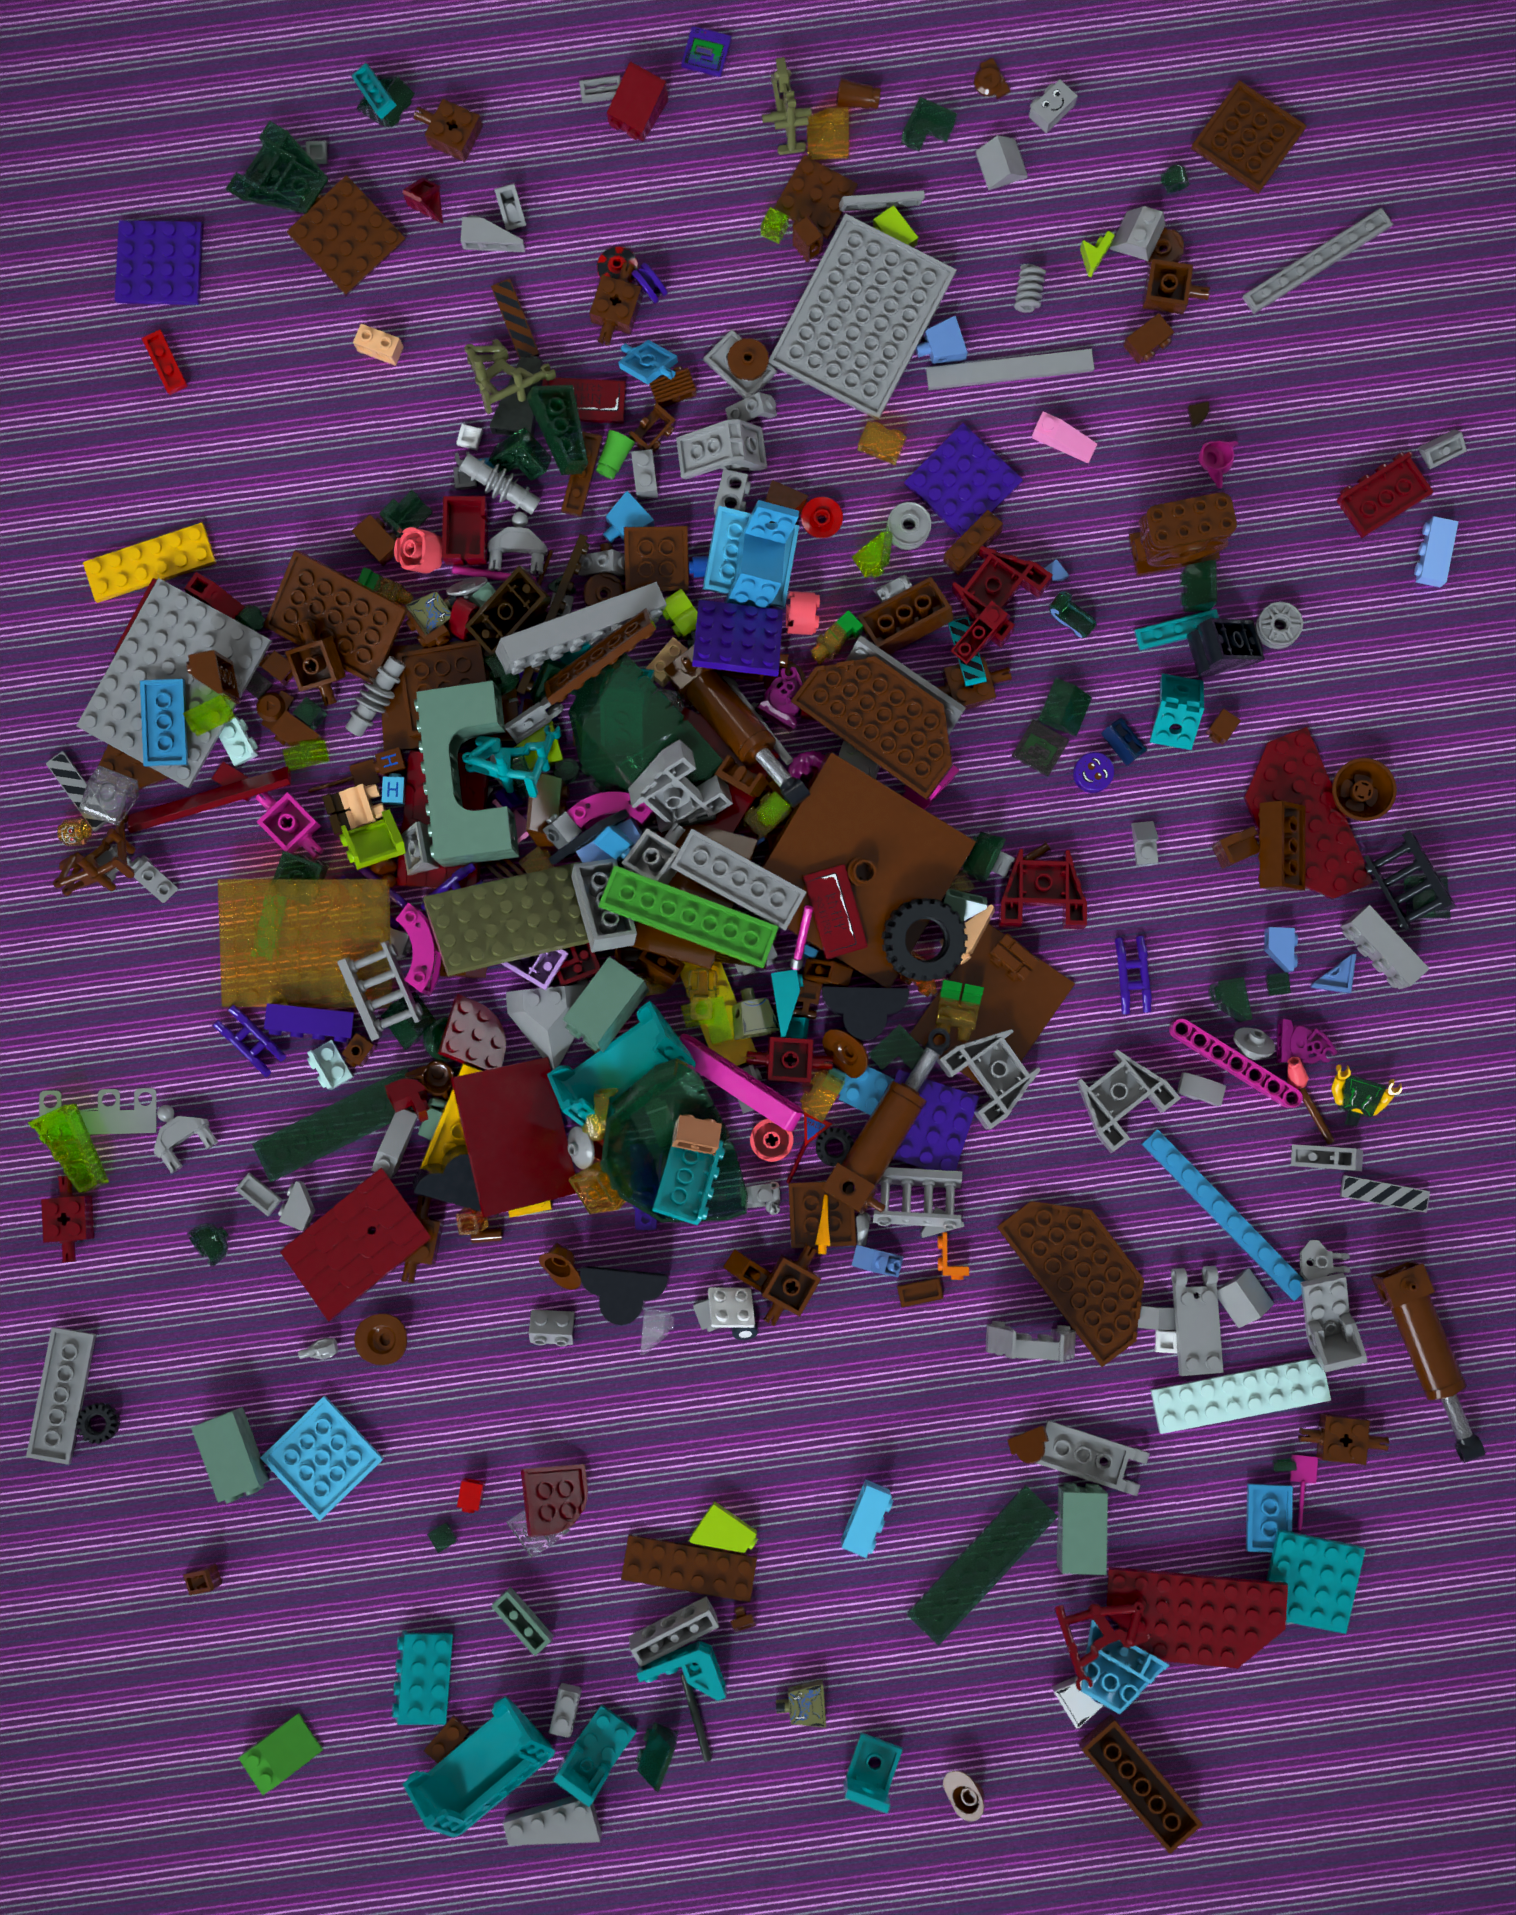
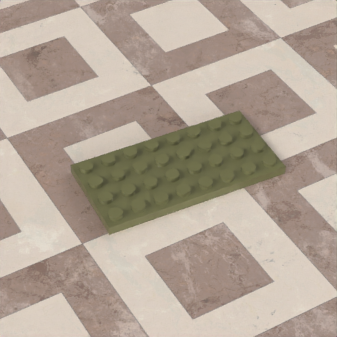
[423,861,589,976]

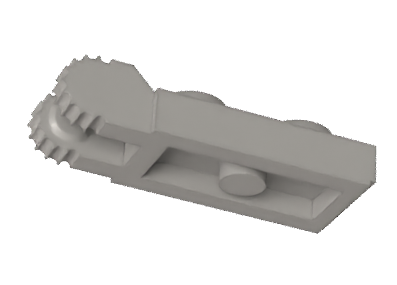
[504,697,564,744]

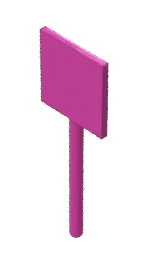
[1290,1454,1318,1531]

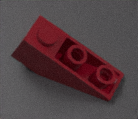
[184,572,253,625]
[951,601,1011,664]

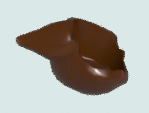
[405,1059,454,1101]

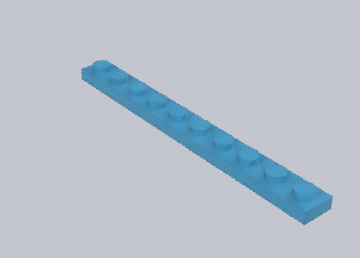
[1141,1129,1305,1301]

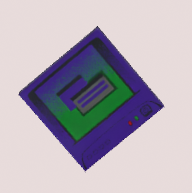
[681,26,732,77]

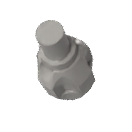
[298,1337,338,1359]

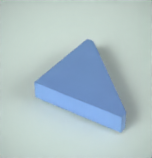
[1310,954,1356,994]

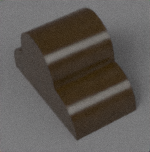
[465,565,551,657]

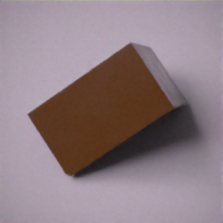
[1211,826,1260,869]

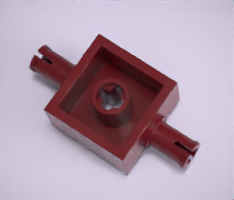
[746,1037,833,1083]
[41,1175,94,1263]

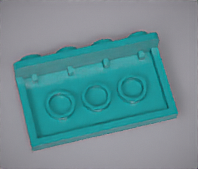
[652,1140,725,1226]
[392,1631,453,1725]

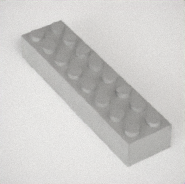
[495,582,667,675]

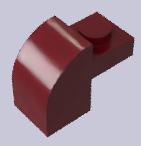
[385,1078,430,1123]

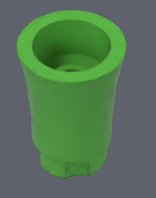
[596,430,635,480]

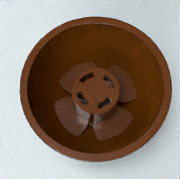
[1332,758,1397,821]

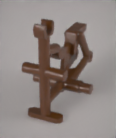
[53,810,136,896]

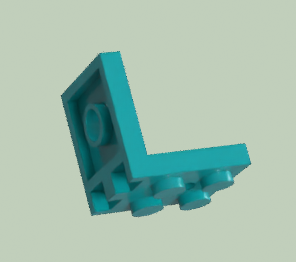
[1150,673,1204,750]
[843,1732,903,1813]

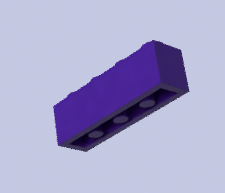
[264,1003,354,1042]

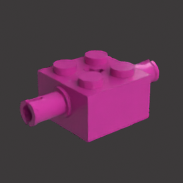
[255,792,324,859]

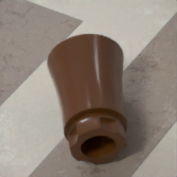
[836,77,881,109]

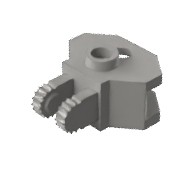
[1299,1240,1350,1281]

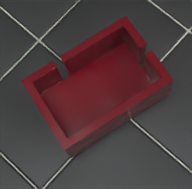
[442,496,489,565]

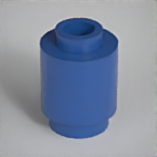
[688,556,708,578]

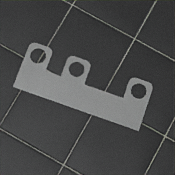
[39,1088,156,1136]

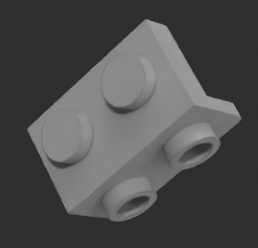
[529,1310,575,1346]

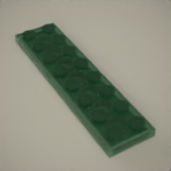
[252,1068,415,1183]
[906,1485,1058,1646]

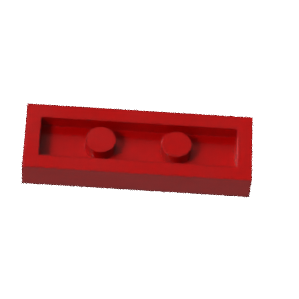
[141,330,188,395]

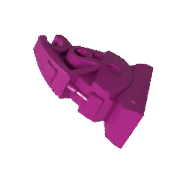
[755,667,803,732]
[1276,1019,1337,1064]

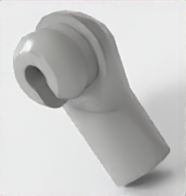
[765,1182,781,1215]
[855,1212,871,1246]

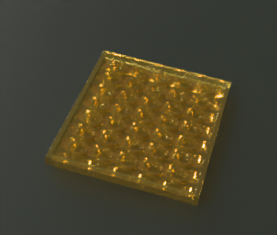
[218,879,392,1008]

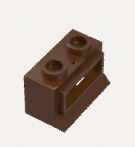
[629,403,675,453]
[715,754,768,798]

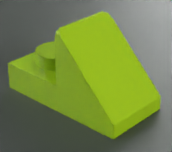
[1080,231,1115,277]

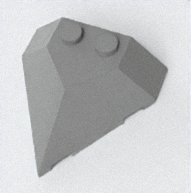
[506,985,587,1070]

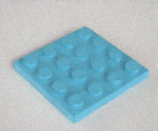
[703,506,799,608]
[260,1396,384,1521]

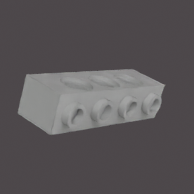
[629,1596,719,1667]

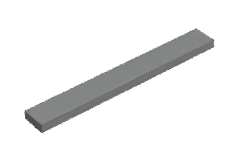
[1242,207,1393,314]
[926,349,1094,390]

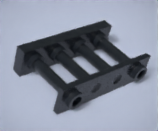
[1364,830,1457,933]

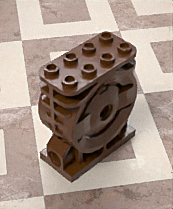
[1128,493,1237,576]

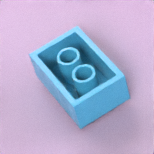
[840,1479,893,1558]

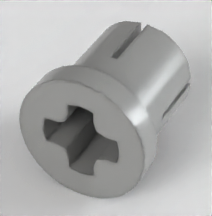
[991,850,1016,878]

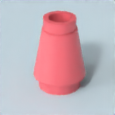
[1287,1057,1309,1089]

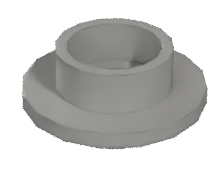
[1233,1027,1275,1060]

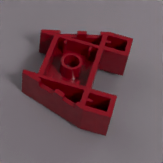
[952,546,1053,648]
[999,849,1087,929]

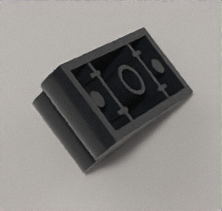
[1186,618,1265,677]
[822,987,909,1042]
[413,1145,499,1216]
[580,1265,670,1325]

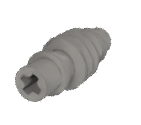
[459,453,541,515]
[345,656,406,737]

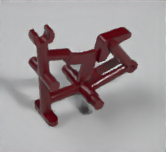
[1054,1602,1150,1691]

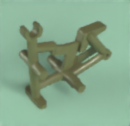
[762,57,812,155]
[464,339,556,414]

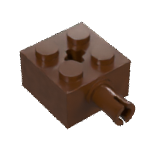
[414,99,483,162]
[1142,259,1210,314]

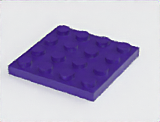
[115,220,203,305]
[904,423,1023,537]
[692,600,783,677]
[893,1070,980,1171]

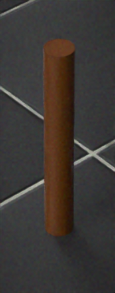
[1298,1087,1335,1145]

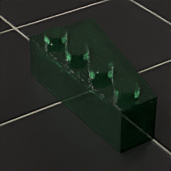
[526,385,588,475]

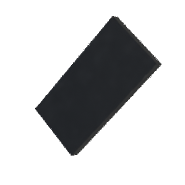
[548,809,629,865]

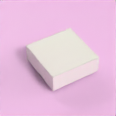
[456,424,483,451]
[1155,1330,1177,1353]

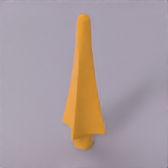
[815,1194,831,1255]

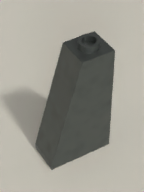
[490,356,543,439]

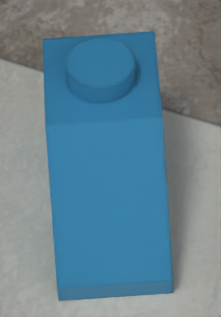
[593,826,634,860]

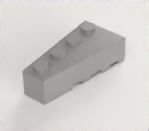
[503,1796,602,1845]

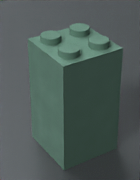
[563,957,649,1053]
[191,1407,269,1504]
[1057,1482,1108,1575]

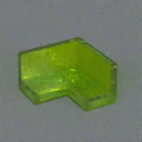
[681,996,733,1044]

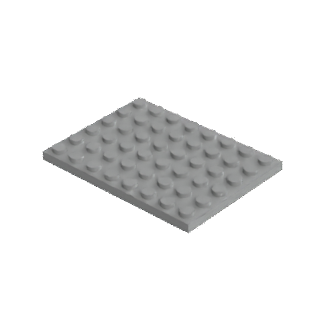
[769,213,957,420]
[76,578,272,788]

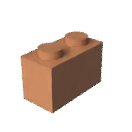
[672,1114,722,1155]

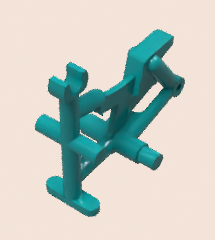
[462,725,561,798]

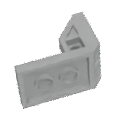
[676,419,767,480]
[1301,1273,1367,1373]

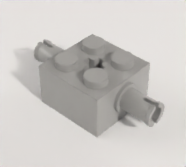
[622,823,685,885]

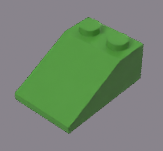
[238,1713,323,1795]

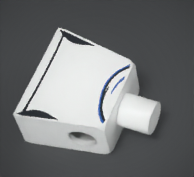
[1052,1676,1103,1729]

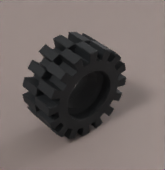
[816,1128,854,1167]
[76,1403,120,1444]

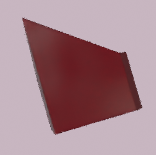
[403,177,443,224]

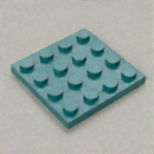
[1266,1529,1366,1634]

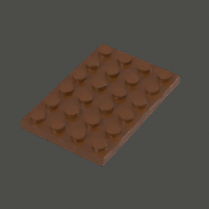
[263,550,408,684]

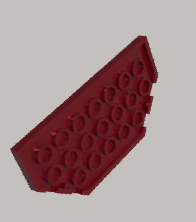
[1244,727,1373,899]
[1107,1567,1288,1669]

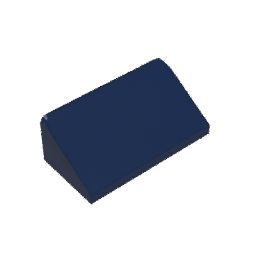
[1101,718,1147,765]

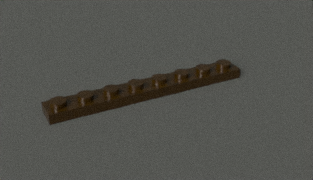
[516,534,590,696]

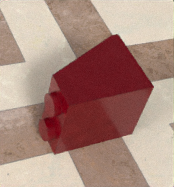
[607,61,668,142]

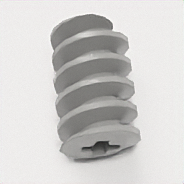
[1014,264,1046,313]

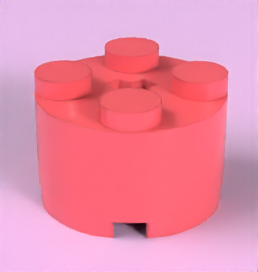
[394,527,442,574]
[786,591,820,635]
[750,1119,793,1162]

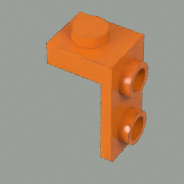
[937,1232,969,1280]

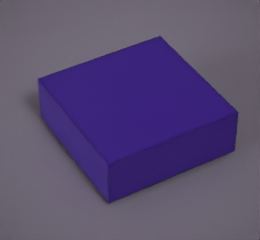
[495,788,523,810]

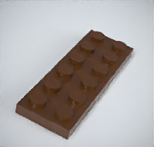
[544,608,656,705]
[621,1534,757,1602]

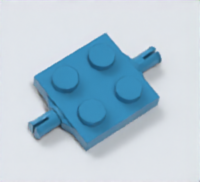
[618,340,678,385]

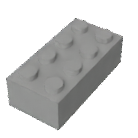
[571,858,637,952]
[1340,905,1429,989]

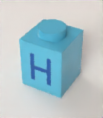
[382,773,407,806]

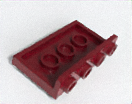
[1336,451,1434,538]

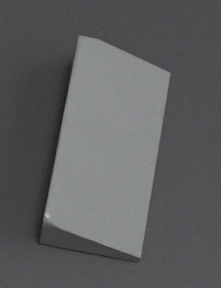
[1418,430,1467,469]

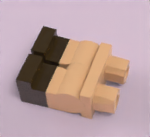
[322,784,386,837]

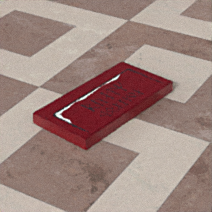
[540,378,626,424]
[802,864,868,959]

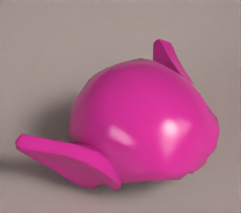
[1198,441,1238,489]

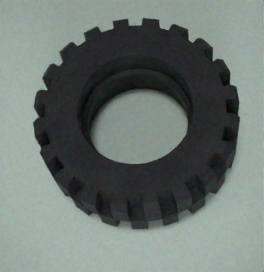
[882,898,968,981]

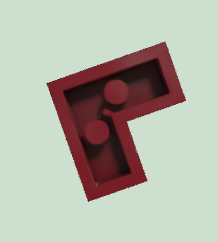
[557,943,601,986]

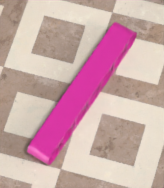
[1169,1019,1303,1108]
[679,1034,804,1131]

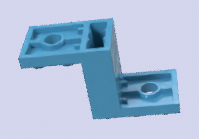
[724,500,799,608]

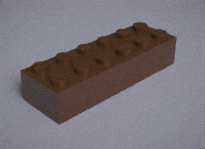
[1078,1714,1203,1854]

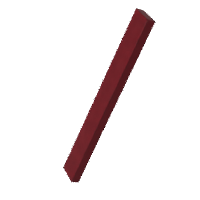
[127,766,291,833]

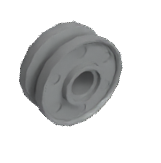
[886,502,931,550]
[1255,602,1303,649]

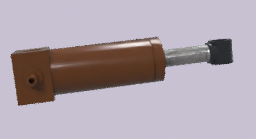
[664,645,811,808]
[822,1028,951,1215]
[1371,1261,1486,1463]

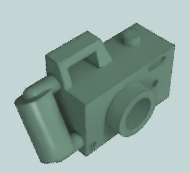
[418,1096,447,1140]

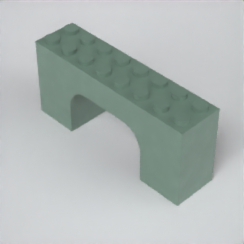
[414,681,520,868]

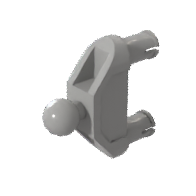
[487,512,548,574]
[154,1105,218,1174]

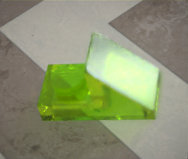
[282,740,329,771]

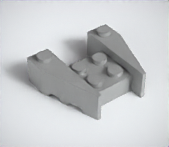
[628,739,733,832]
[936,1029,1041,1130]
[1077,1050,1181,1153]
[985,1321,1076,1362]

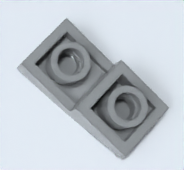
[1177,1072,1226,1106]

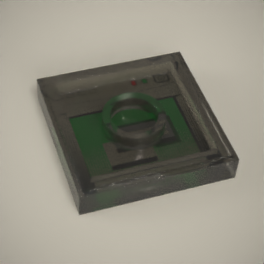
[1012,719,1069,777]

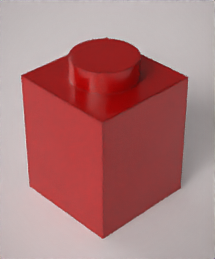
[457,1478,486,1513]

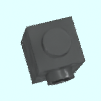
[542,811,582,850]

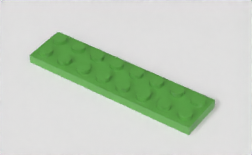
[599,865,779,968]

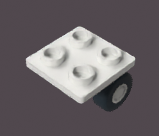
[708,1287,758,1340]

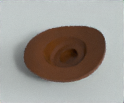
[822,1029,868,1078]
[354,1314,407,1365]

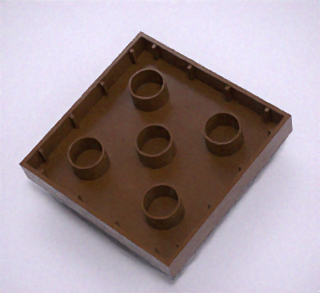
[760,752,976,988]

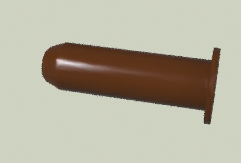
[1023,841,1051,860]

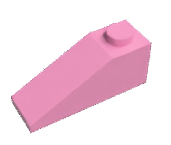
[1032,412,1097,463]

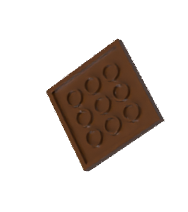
[1190,80,1307,195]
[286,175,405,296]
[397,640,487,737]

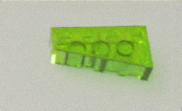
[28,1104,109,1193]

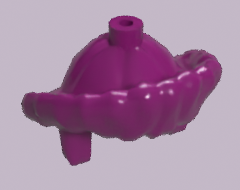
[788,750,826,787]

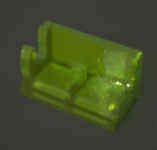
[183,695,236,736]

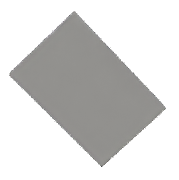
[703,329,777,399]

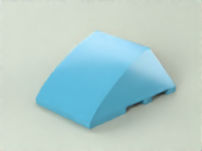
[1080,1620,1169,1714]

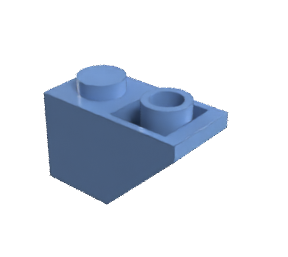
[1264,927,1298,973]
[851,1245,903,1277]

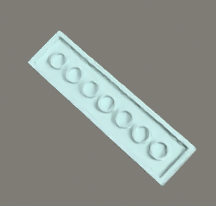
[1150,1357,1331,1434]

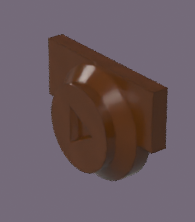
[974,58,1011,99]
[256,690,295,730]
[1007,1426,1049,1464]

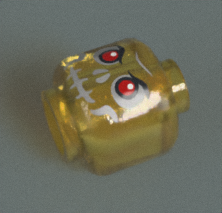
[57,818,92,846]

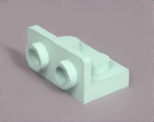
[219,715,258,767]
[307,1040,354,1090]

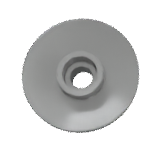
[446,577,487,599]
[568,1126,594,1169]

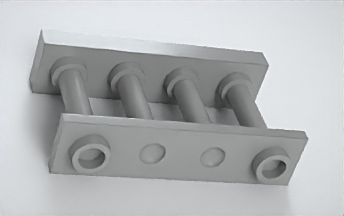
[337,940,423,1041]
[873,1167,962,1230]

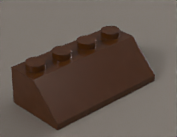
[857,577,954,655]
[186,650,241,704]
[1258,801,1305,891]

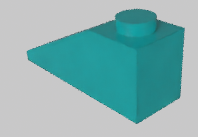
[771,970,803,1038]

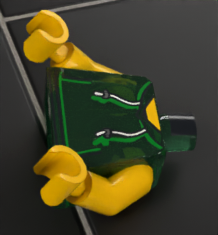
[1331,1064,1402,1127]

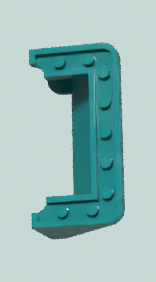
[547,1001,696,1135]
[402,1697,555,1837]

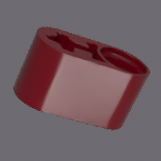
[448,597,480,642]

